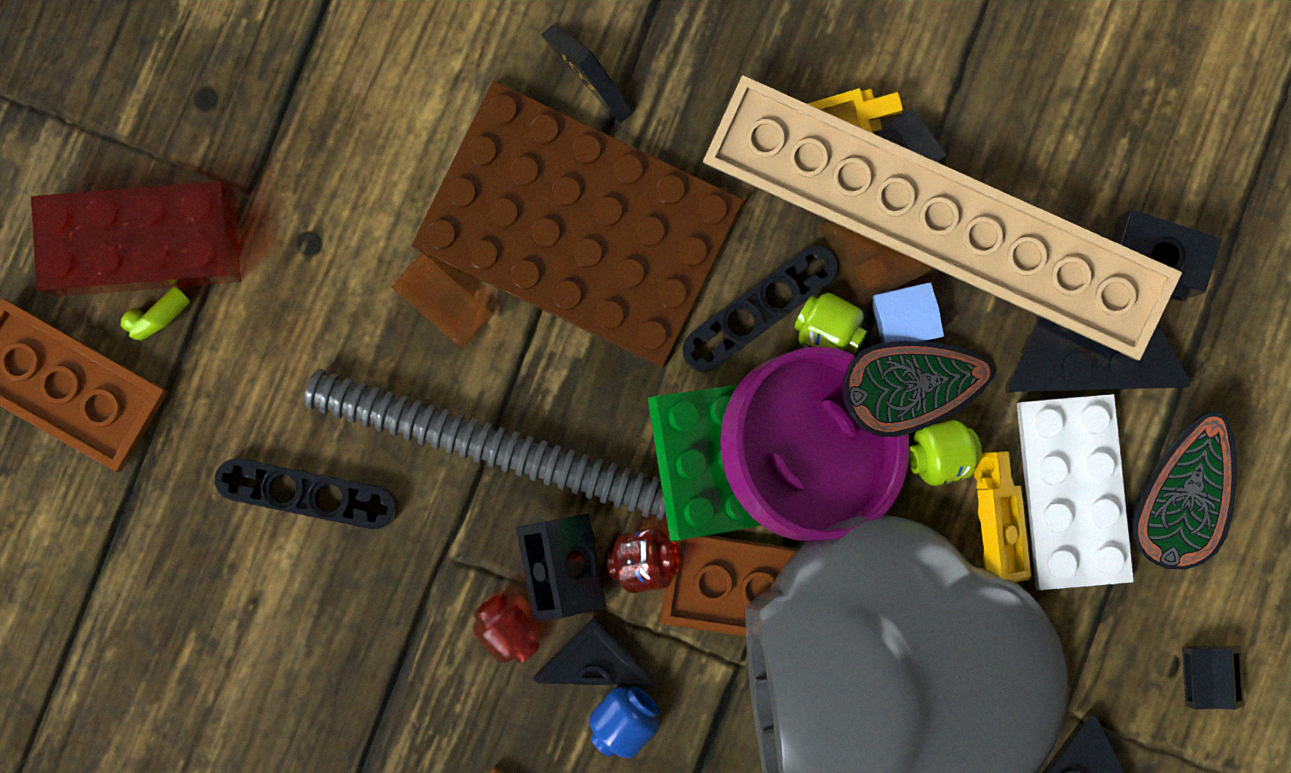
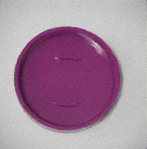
[720,347,909,541]

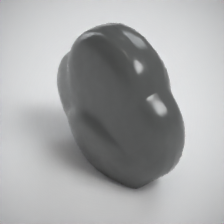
[745,515,1069,773]

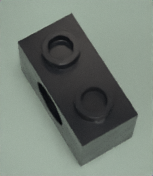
[1111,209,1222,301]
[516,513,607,621]

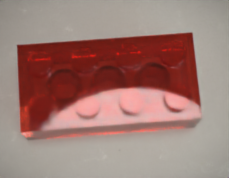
[31,181,241,297]

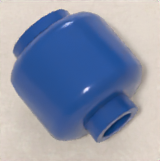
[589,686,660,758]

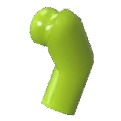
[121,287,190,340]

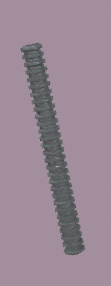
[304,369,667,522]

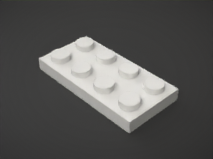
[1017,394,1133,590]

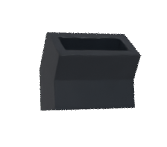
[875,108,946,163]
[1182,645,1244,710]

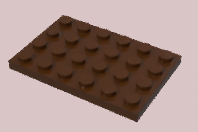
[411,80,743,368]

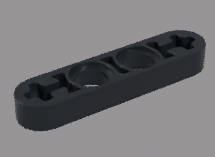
[682,246,837,372]
[215,459,398,529]

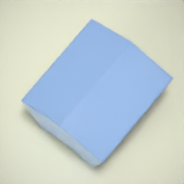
[872,282,944,343]

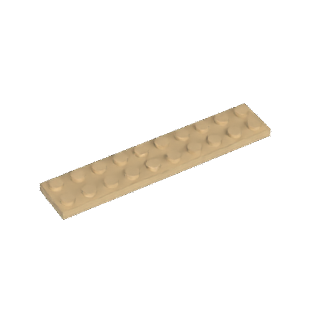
[703,75,1182,360]

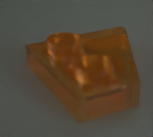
[819,222,935,307]

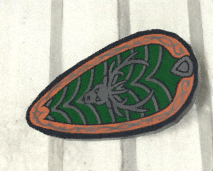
[843,341,994,437]
[1131,410,1237,570]

